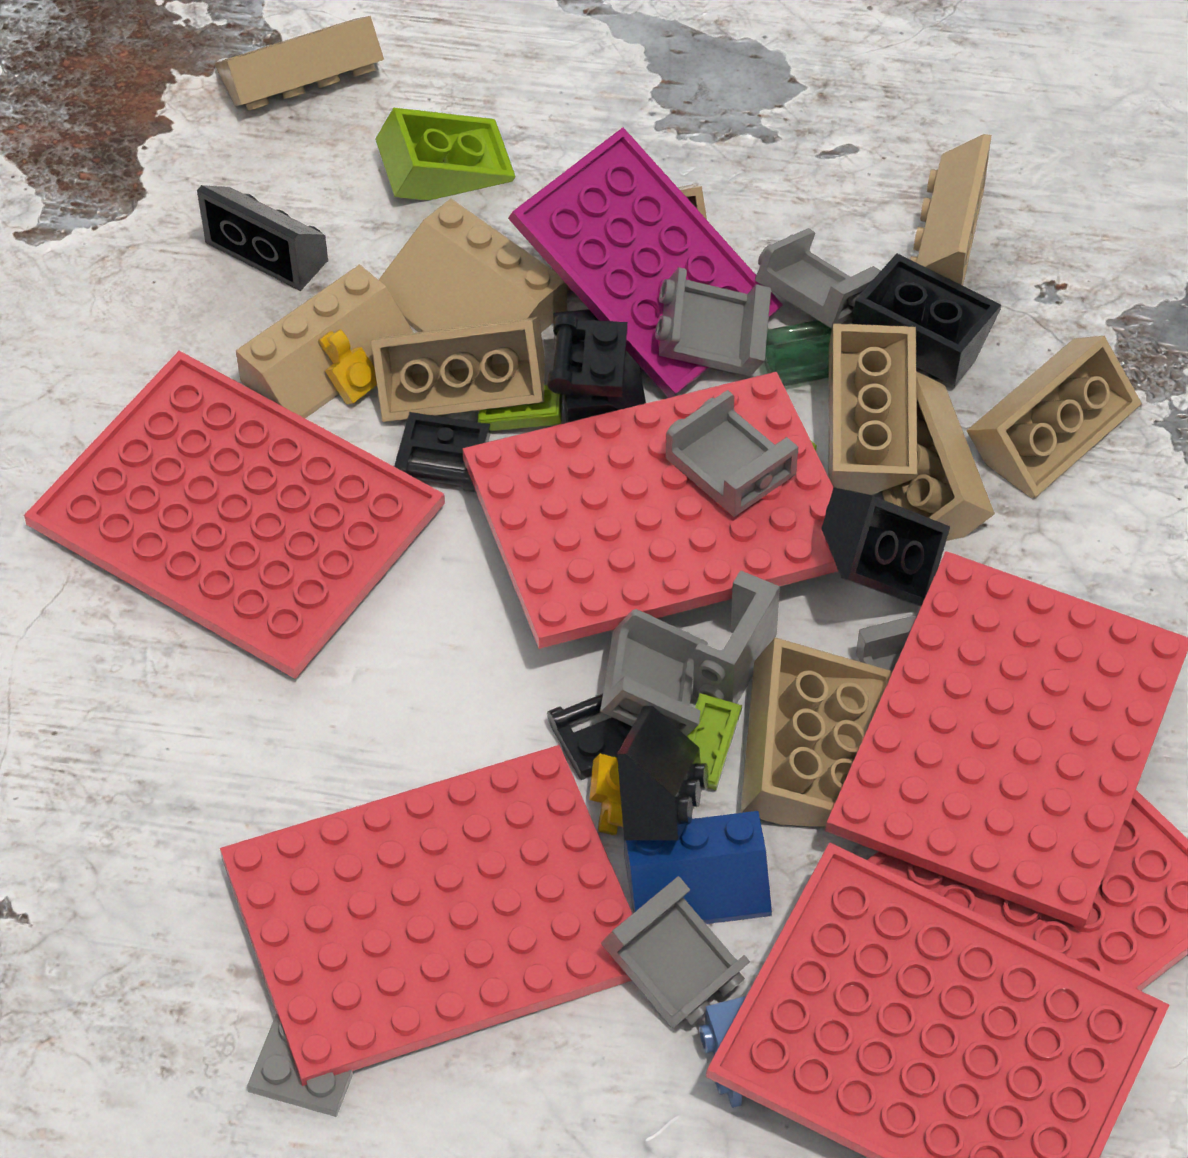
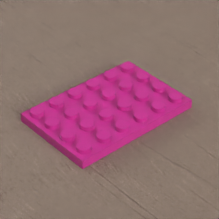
[508,127,783,398]

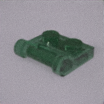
[764,320,832,386]

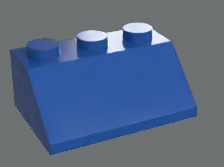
[624,811,772,924]

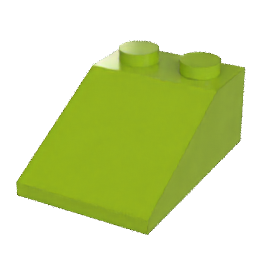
[375,107,516,200]

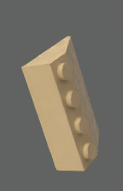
[379,198,567,333]
[741,637,893,827]

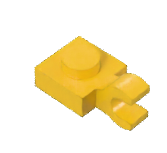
[318,329,377,404]
[589,753,623,836]

